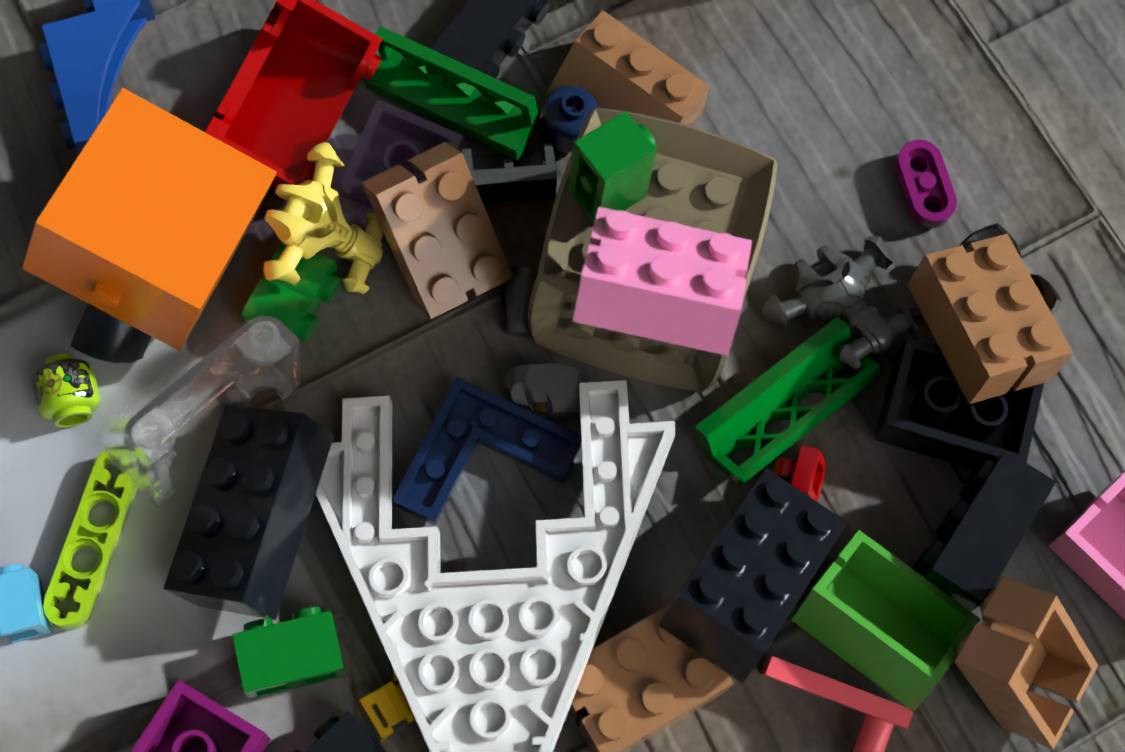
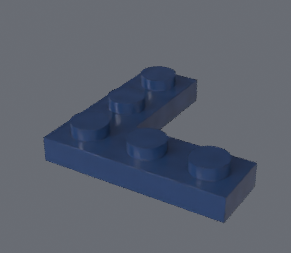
[392,377,582,525]

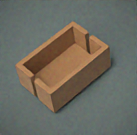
[362,142,514,319]
[907,234,1073,404]
[955,576,1098,750]
[569,603,734,752]

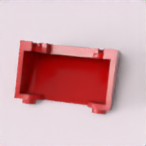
[205,0,383,190]

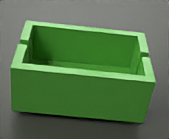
[792,530,981,712]

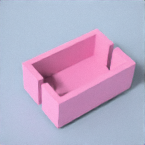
[572,207,752,356]
[1048,471,1125,620]

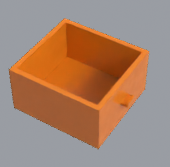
[22,88,277,351]

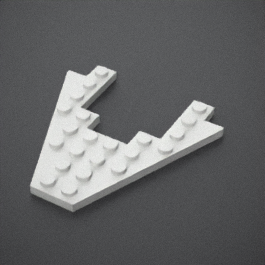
[316,380,675,752]

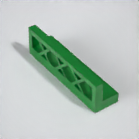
[364,26,540,160]
[695,317,882,486]

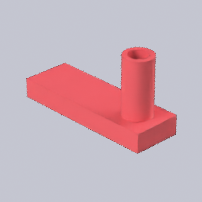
[761,656,913,752]

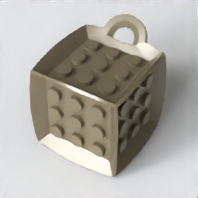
[528,107,778,392]

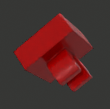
[773,445,828,502]

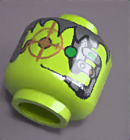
[32,353,101,428]

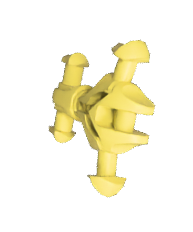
[263,142,384,294]

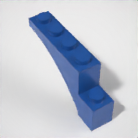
[39,0,155,165]

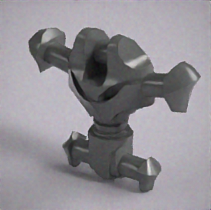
[761,236,919,369]

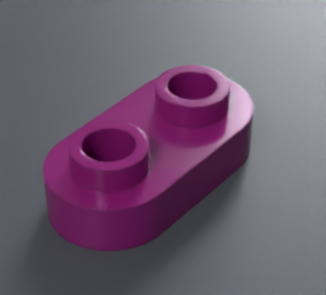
[895,140,957,228]

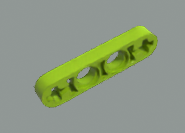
[43,446,142,631]

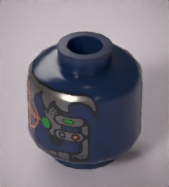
[538,85,599,153]

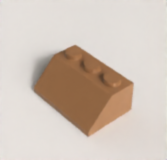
[546,10,710,126]

